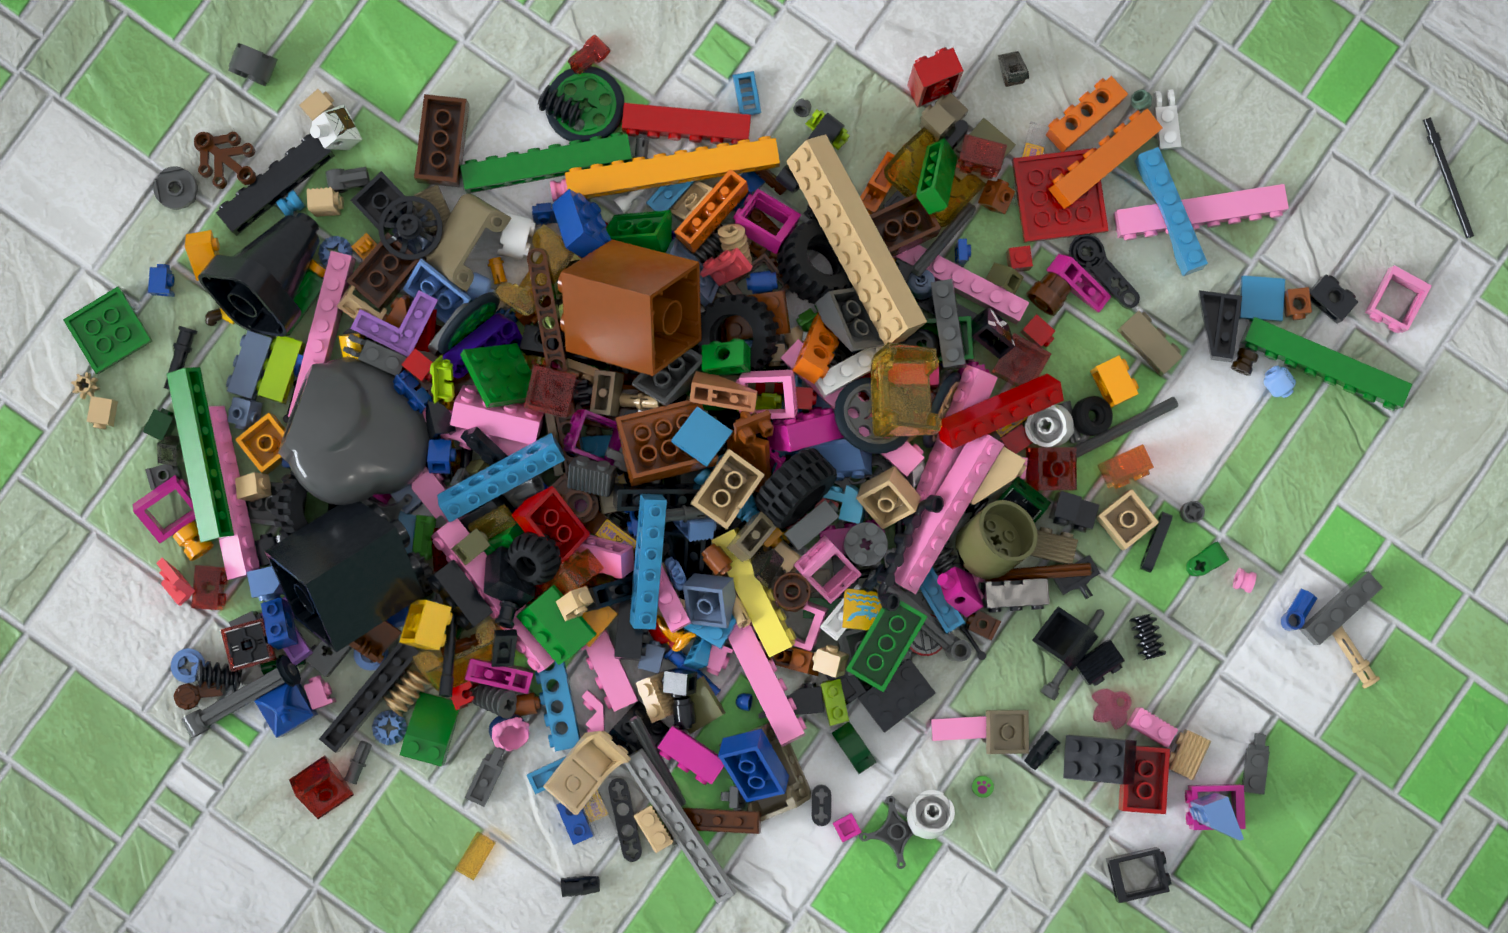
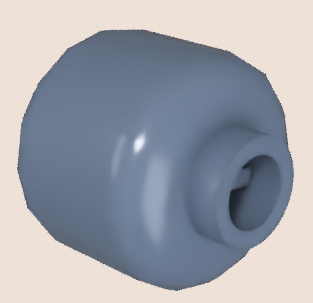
[908,270,935,299]

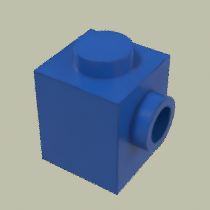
[427,439,456,474]

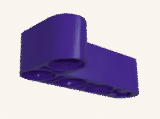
[443,313,522,378]

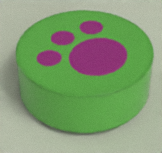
[972,776,994,798]

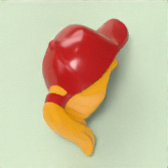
[648,614,696,652]

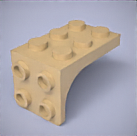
[543,731,631,815]

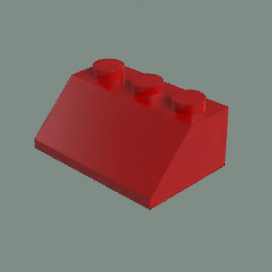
[511,486,590,565]

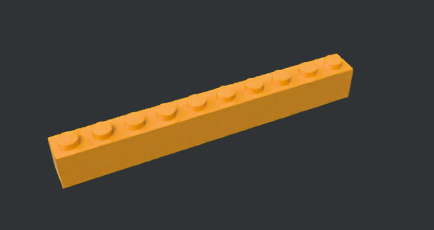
[565,136,780,199]

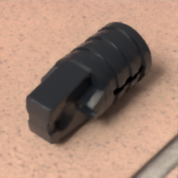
[1024,731,1061,770]
[561,876,600,898]

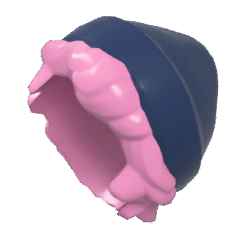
[489,714,530,751]

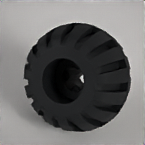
[507,532,561,585]

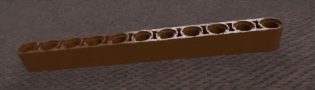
[527,248,584,478]

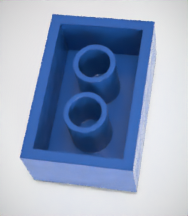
[552,189,611,258]
[718,729,789,803]

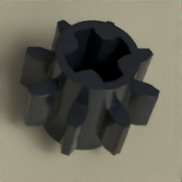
[572,379,593,407]

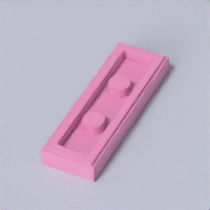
[931,716,986,741]

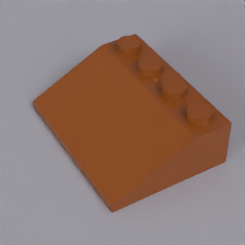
[615,400,718,486]

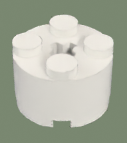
[497,212,536,260]
[1025,404,1074,447]
[907,790,955,839]

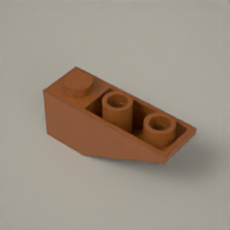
[757,638,819,676]

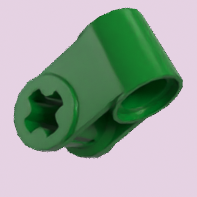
[1186,541,1230,577]

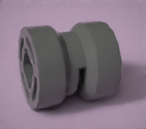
[1180,501,1205,523]

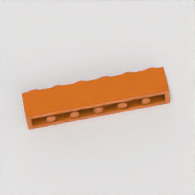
[1049,108,1163,209]

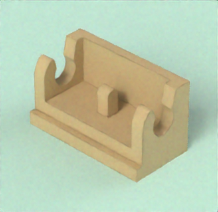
[336,285,387,320]

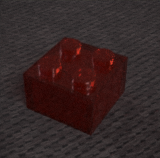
[956,134,1007,179]
[991,333,1052,387]
[524,363,579,418]

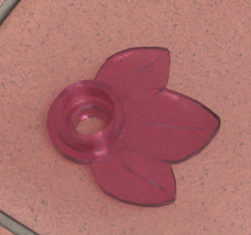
[1091,689,1132,729]

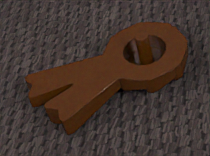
[173,682,223,710]

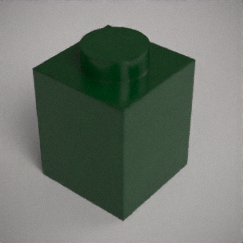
[143,408,176,443]

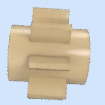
[71,372,100,399]

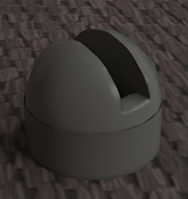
[793,98,812,117]

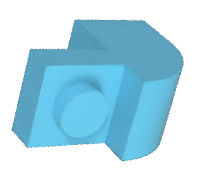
[823,485,866,524]

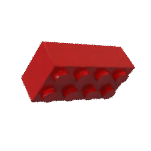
[907,47,964,108]

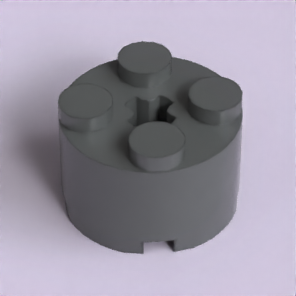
[228,43,278,87]
[843,522,888,567]

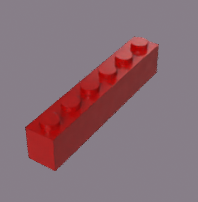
[622,103,751,145]
[936,374,1064,449]

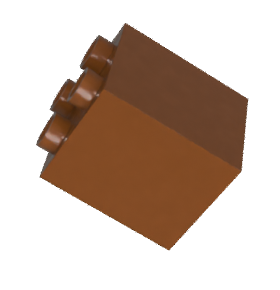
[558,240,701,376]

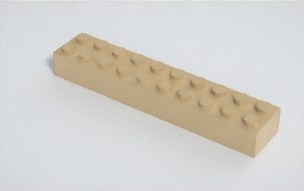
[786,134,927,347]

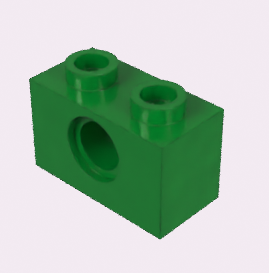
[702,339,750,376]

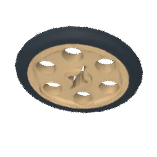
[923,372,961,448]

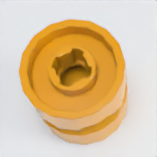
[173,521,214,561]

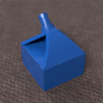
[255,683,319,738]

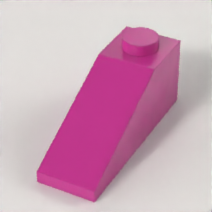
[1046,254,1112,313]
[465,658,533,694]

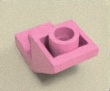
[581,690,605,732]

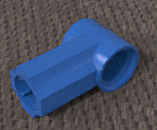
[1281,589,1318,631]

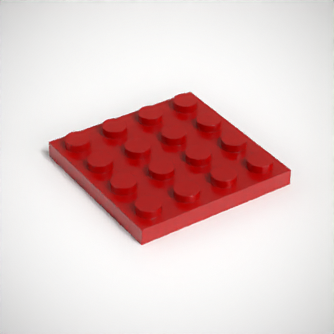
[1012,148,1109,243]

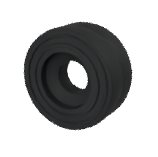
[1072,396,1113,436]

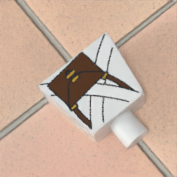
[310,104,362,150]

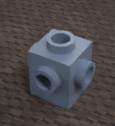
[227,397,263,430]

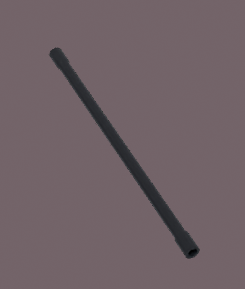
[439,447,473,697]

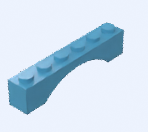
[1134,147,1208,277]

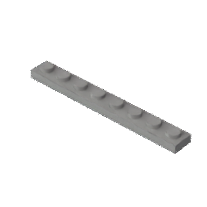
[624,748,737,904]

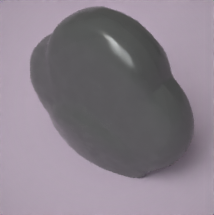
[278,356,430,505]

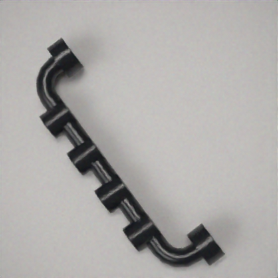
[877,495,944,611]

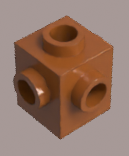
[978,179,1015,214]

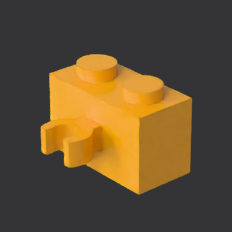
[185,230,220,281]

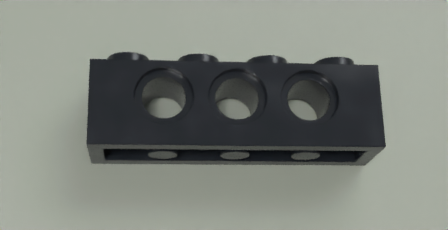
[520,323,606,367]
[613,483,702,511]

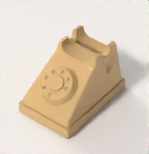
[690,449,765,529]

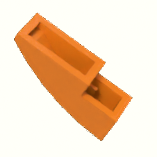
[860,151,906,215]

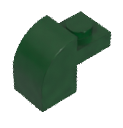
[832,722,877,774]

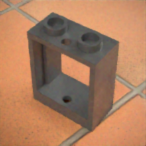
[784,500,839,551]

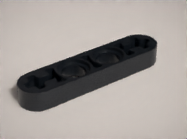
[608,778,642,862]

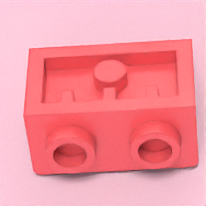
[700,248,753,286]
[156,557,195,606]

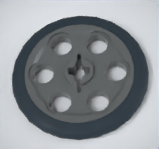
[834,377,914,454]

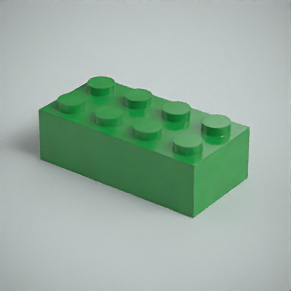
[845,600,928,692]

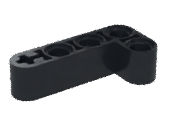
[775,113,845,193]

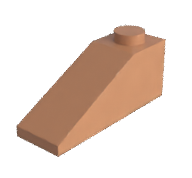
[689,371,758,413]

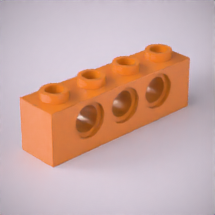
[1046,76,1128,152]
[674,169,749,254]
[792,312,840,384]

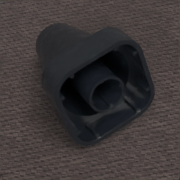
[198,213,320,337]

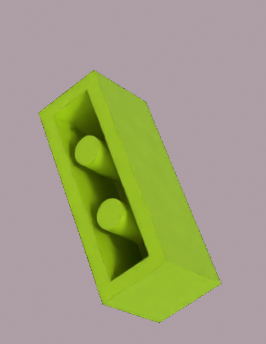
[256,336,306,405]

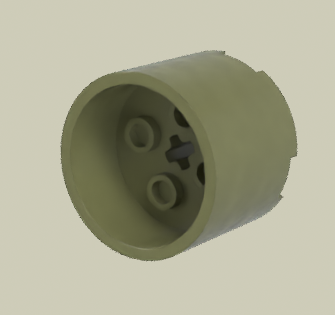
[955,500,1038,580]

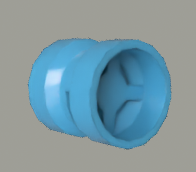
[276,190,306,216]

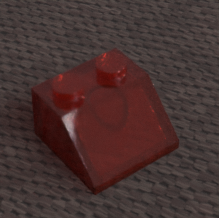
[1026,447,1077,491]
[289,755,354,819]

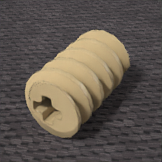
[718,223,752,263]
[383,670,430,717]

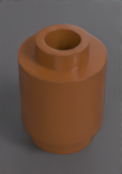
[701,543,733,576]
[514,692,541,716]

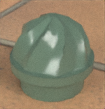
[1131,89,1152,112]

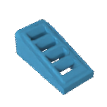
[732,71,761,115]
[684,636,712,670]

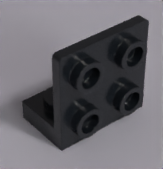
[608,701,669,755]

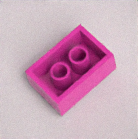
[767,407,843,452]
[657,724,724,785]

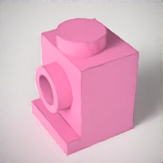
[706,645,733,676]
[304,675,336,710]

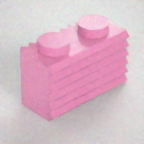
[1127,707,1178,748]

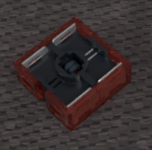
[220,618,277,672]

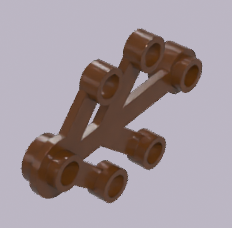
[194,132,256,189]

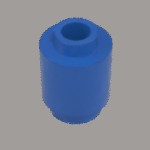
[746,271,778,294]

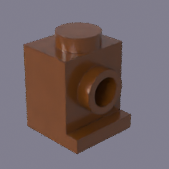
[966,610,1001,641]

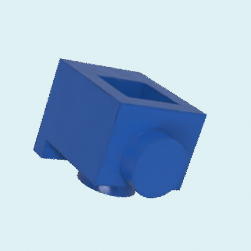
[148,264,175,297]

